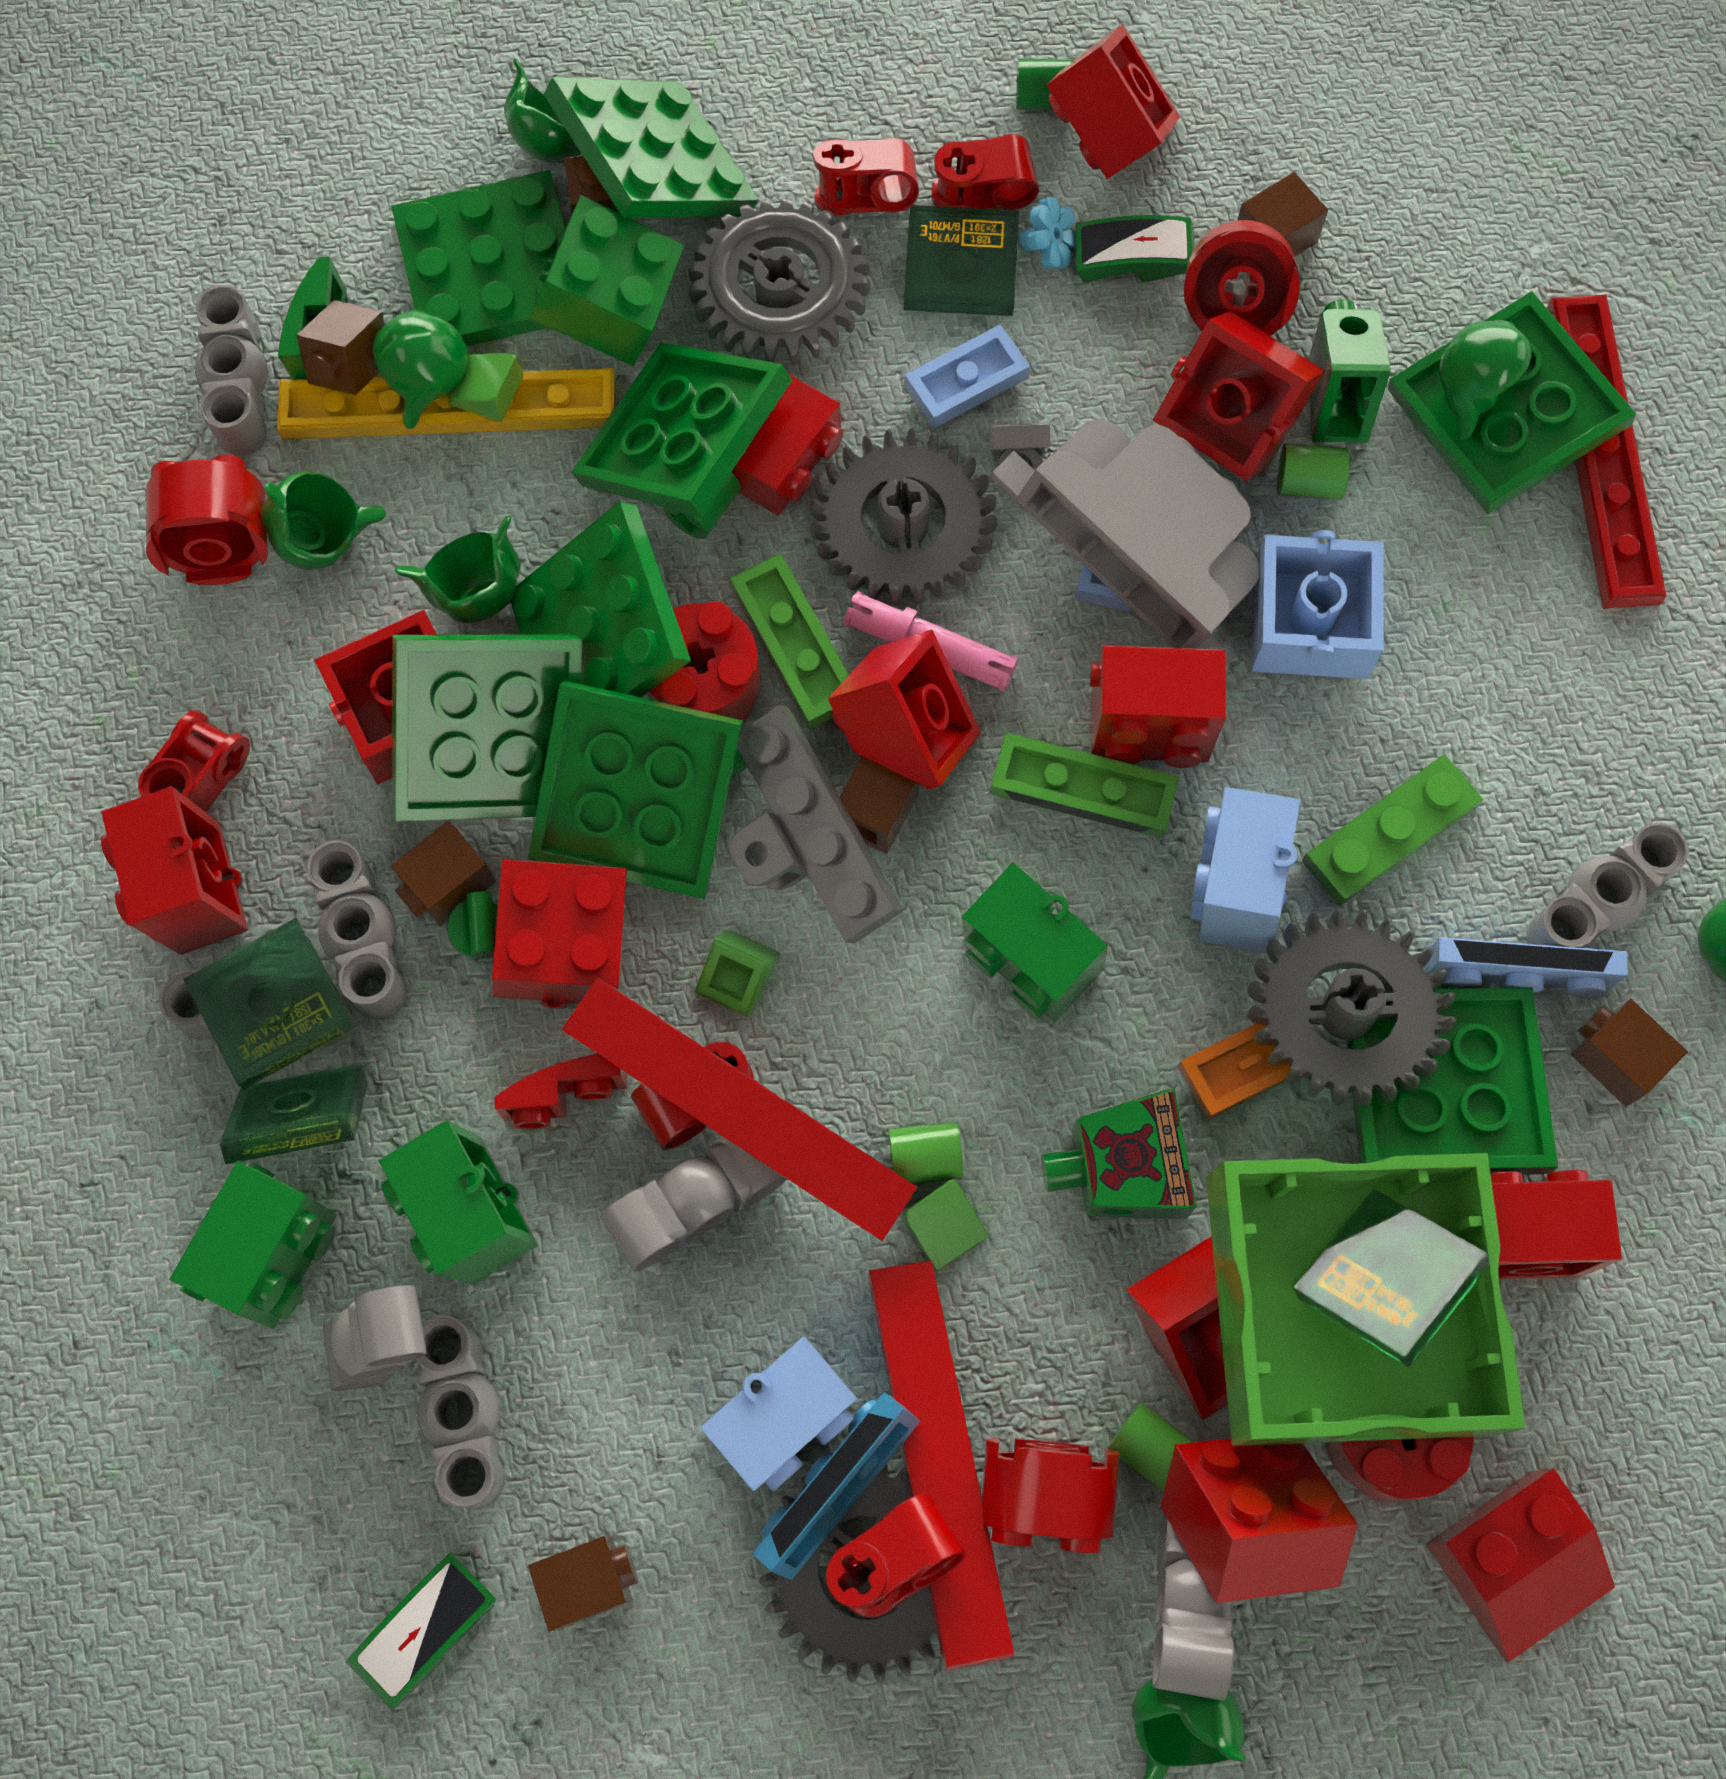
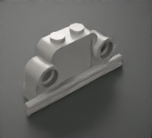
[990,420,1260,667]

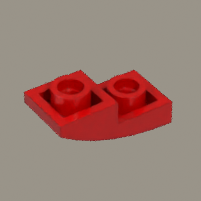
[494,1054,627,1130]

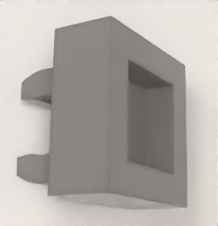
[989,423,1050,470]

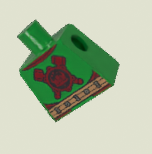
[1309,299,1391,443]
[1041,1089,1197,1219]

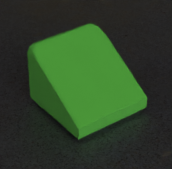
[449,353,524,422]
[694,930,780,1017]
[901,1179,989,1272]

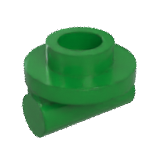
[447,891,498,959]

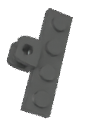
[728,705,904,943]

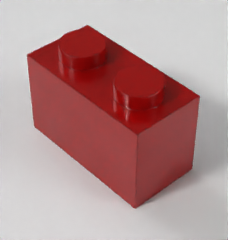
[731,373,844,516]

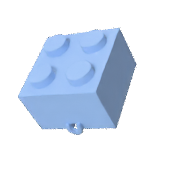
[1251,530,1384,679]
[1190,787,1301,954]
[700,1336,857,1492]

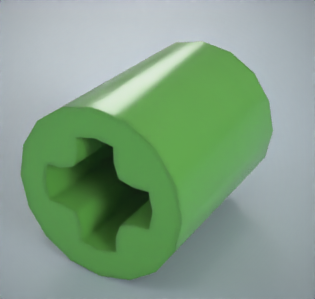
[1277,443,1350,500]
[888,1122,963,1184]
[1107,1401,1194,1493]

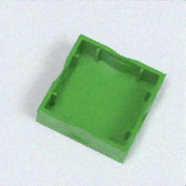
[1206,1153,1526,1446]

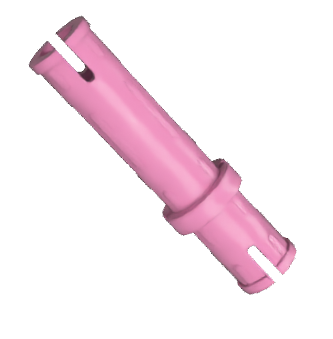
[843,591,1019,692]

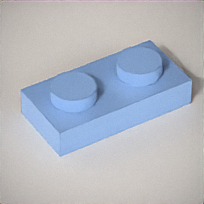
[905,324,1030,429]

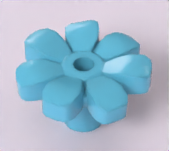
[1019,197,1076,269]

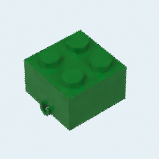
[530,195,684,366]
[961,862,1108,1023]
[378,1120,539,1285]
[169,1160,337,1329]

